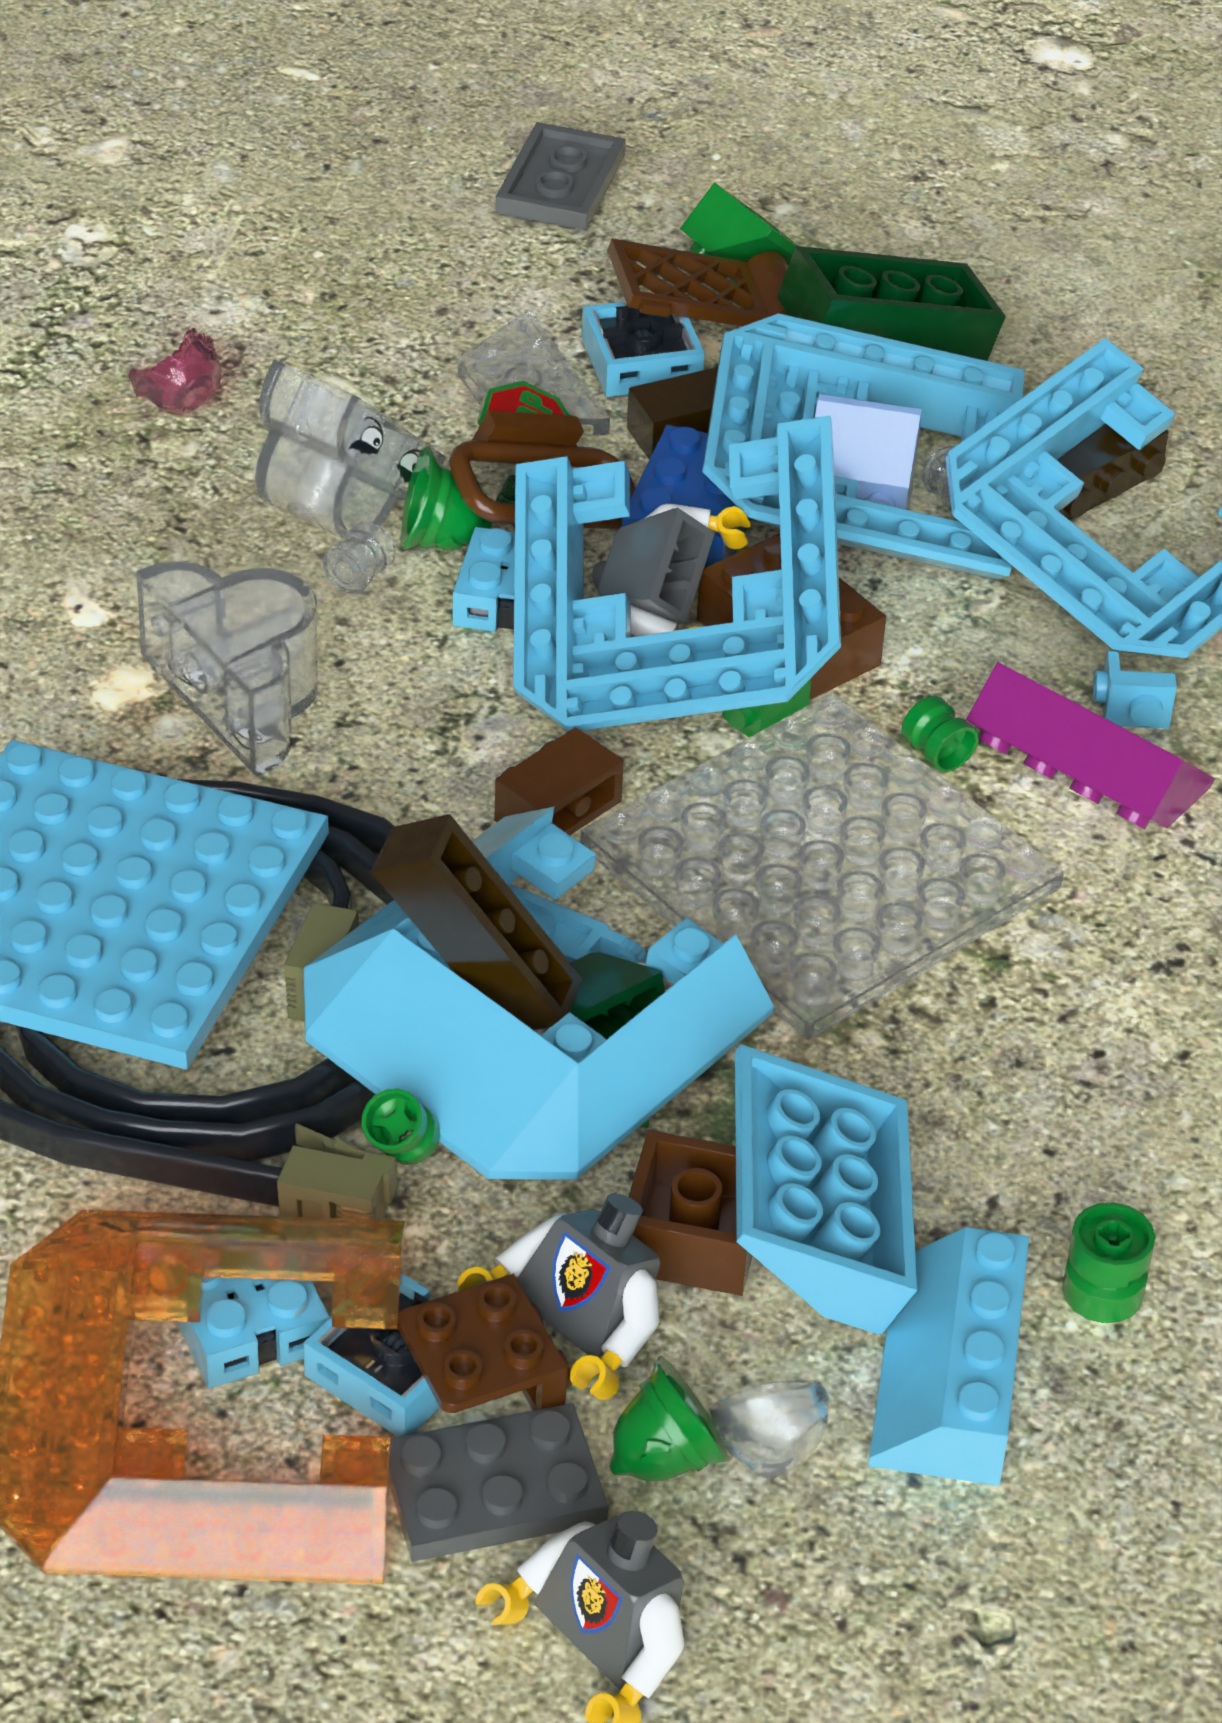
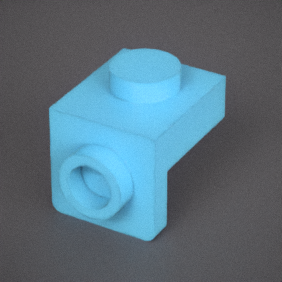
[1093,651,1177,729]

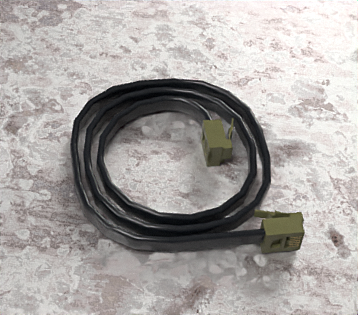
[0,779,398,1254]

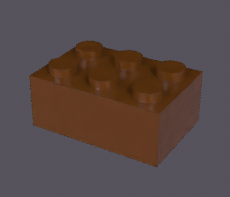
[697,533,886,700]

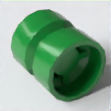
[1062,1202,1156,1323]

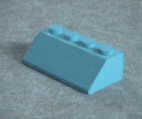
[868,1227,1029,1486]

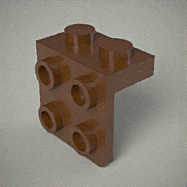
[397,1273,572,1413]

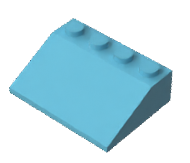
[735,1044,917,1335]

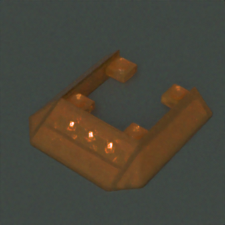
[0,1210,405,1585]

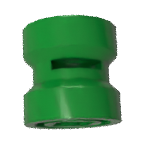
[901,695,979,772]
[362,1088,440,1165]

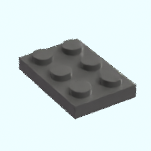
[495,122,626,230]
[381,1403,608,1562]

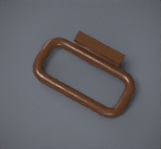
[449,410,636,529]

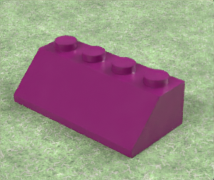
[966,662,1216,829]

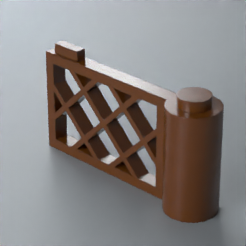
[607,238,789,327]

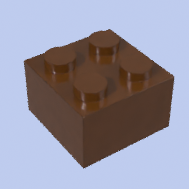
[628,1130,753,1296]

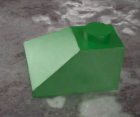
[680,182,798,265]

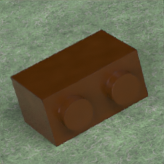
[494,727,624,835]

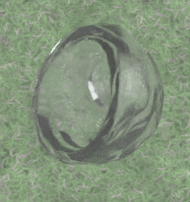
[709,1380,830,1479]

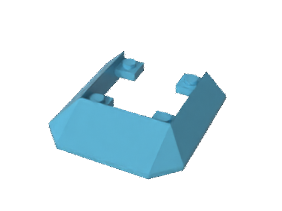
[702,313,1024,580]
[945,338,1222,658]
[513,415,841,731]
[303,807,774,1180]

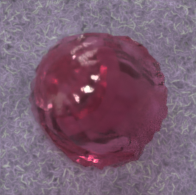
[128,328,222,414]

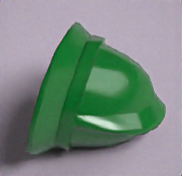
[400,446,492,551]
[609,1356,729,1482]

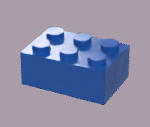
[622,425,751,568]

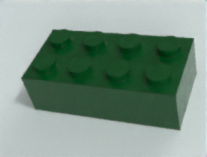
[777,246,1006,361]

